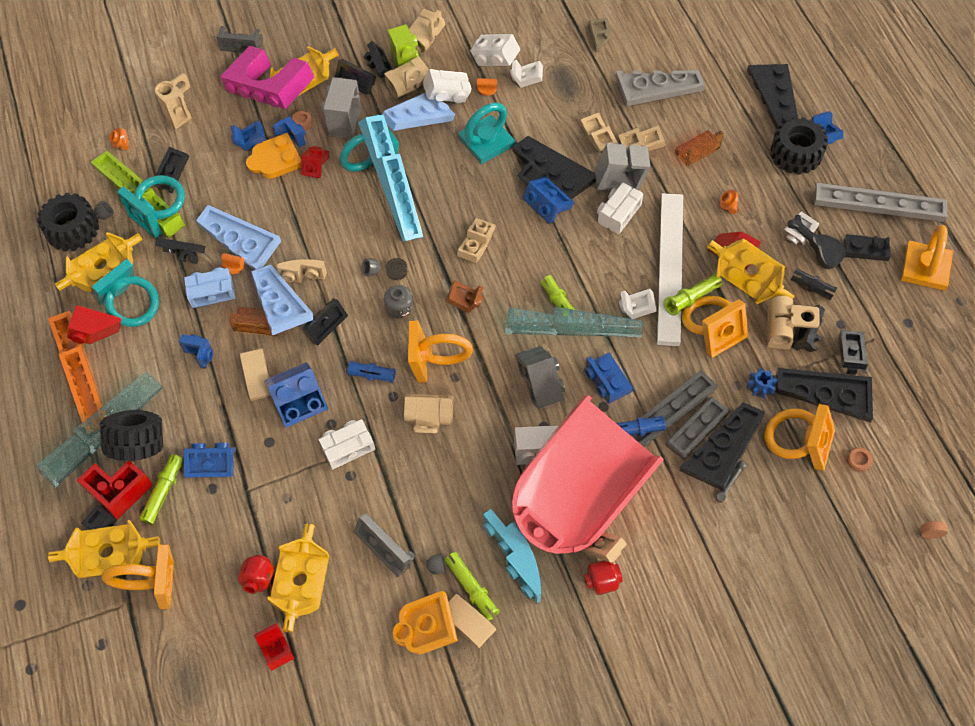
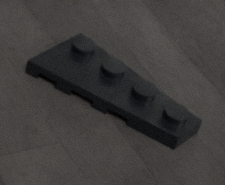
[747,64,798,129]
[513,136,596,199]
[776,368,873,423]
[680,402,765,491]

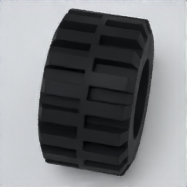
[770,117,828,174]
[37,193,99,251]
[100,410,163,461]

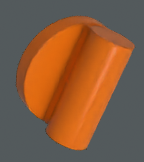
[477,78,497,96]
[109,127,129,150]
[719,189,738,214]
[221,253,245,274]

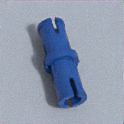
[347,361,396,383]
[616,415,666,436]

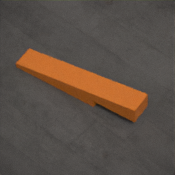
[48,310,106,436]

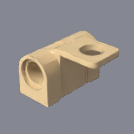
[409,9,445,54]
[384,56,429,99]
[155,73,192,129]
[767,296,819,350]
[404,394,454,433]

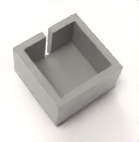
[321,77,361,139]
[595,143,651,191]

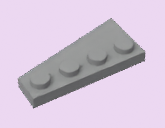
[615,70,705,106]

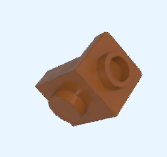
[446,280,483,313]

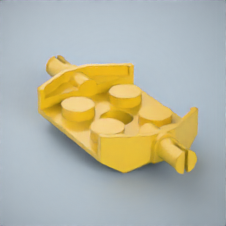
[270,46,339,96]
[54,232,143,292]
[707,239,794,304]
[48,520,160,579]
[267,524,329,633]

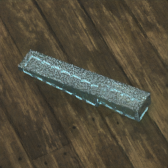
[505,307,645,337]
[36,371,163,488]

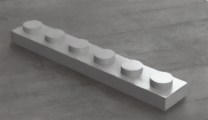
[814,183,947,222]

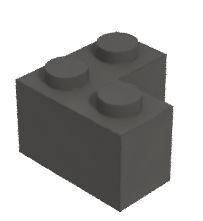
[515,346,565,409]

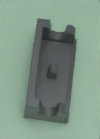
[216,26,263,53]

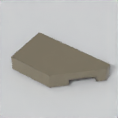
[588,18,612,52]

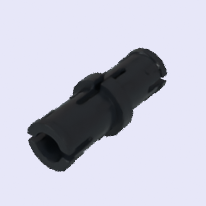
[790,268,837,300]

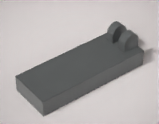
[354,513,414,578]

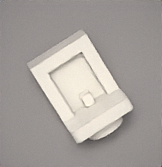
[510,60,543,88]
[784,212,819,246]
[619,289,657,319]

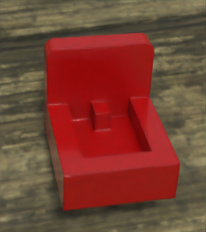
[301,146,329,178]
[254,623,295,671]

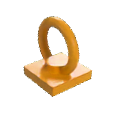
[901,225,953,291]
[681,296,748,358]
[408,320,473,383]
[764,404,835,471]
[101,545,174,609]

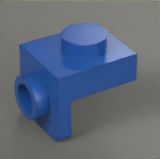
[812,111,843,144]
[272,116,306,148]
[231,121,266,151]
[179,334,213,369]

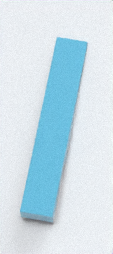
[358,115,423,242]

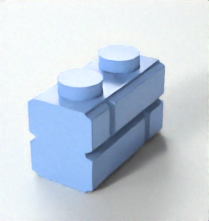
[184,267,236,308]

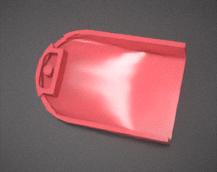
[512,395,664,554]

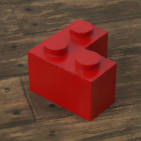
[77,461,153,520]

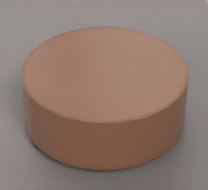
[291,111,312,131]
[847,447,873,472]
[920,521,948,539]

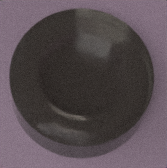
[385,258,408,280]

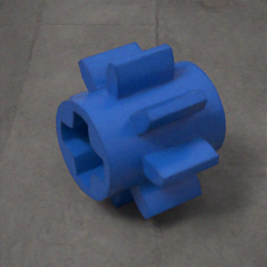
[746,368,777,399]

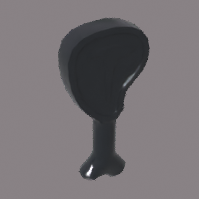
[787,215,846,270]

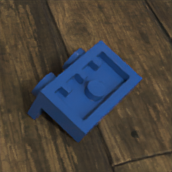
[523,177,574,223]
[584,353,633,404]
[184,443,236,478]

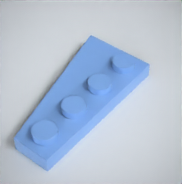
[382,93,455,131]
[196,205,281,270]
[251,265,313,335]

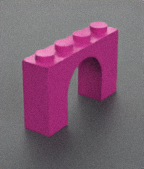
[220,46,315,109]

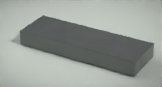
[665,396,730,460]

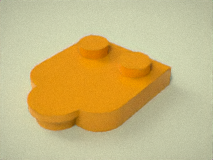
[246,133,301,179]
[393,591,458,655]

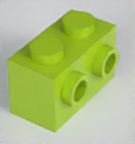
[388,24,419,68]

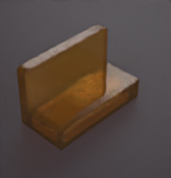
[675,130,724,167]
[229,307,278,337]

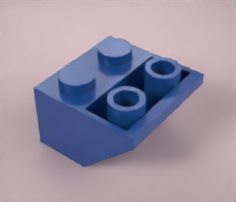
[264,362,328,428]

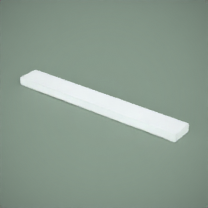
[657,193,683,346]

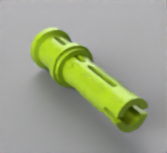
[663,274,722,316]

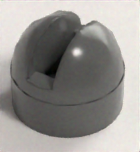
[94,201,114,220]
[362,258,380,276]
[427,554,445,575]

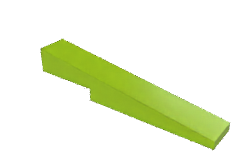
[91,151,185,238]

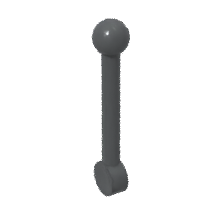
[716,461,747,503]

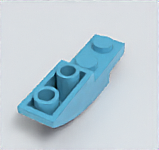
[483,509,541,603]

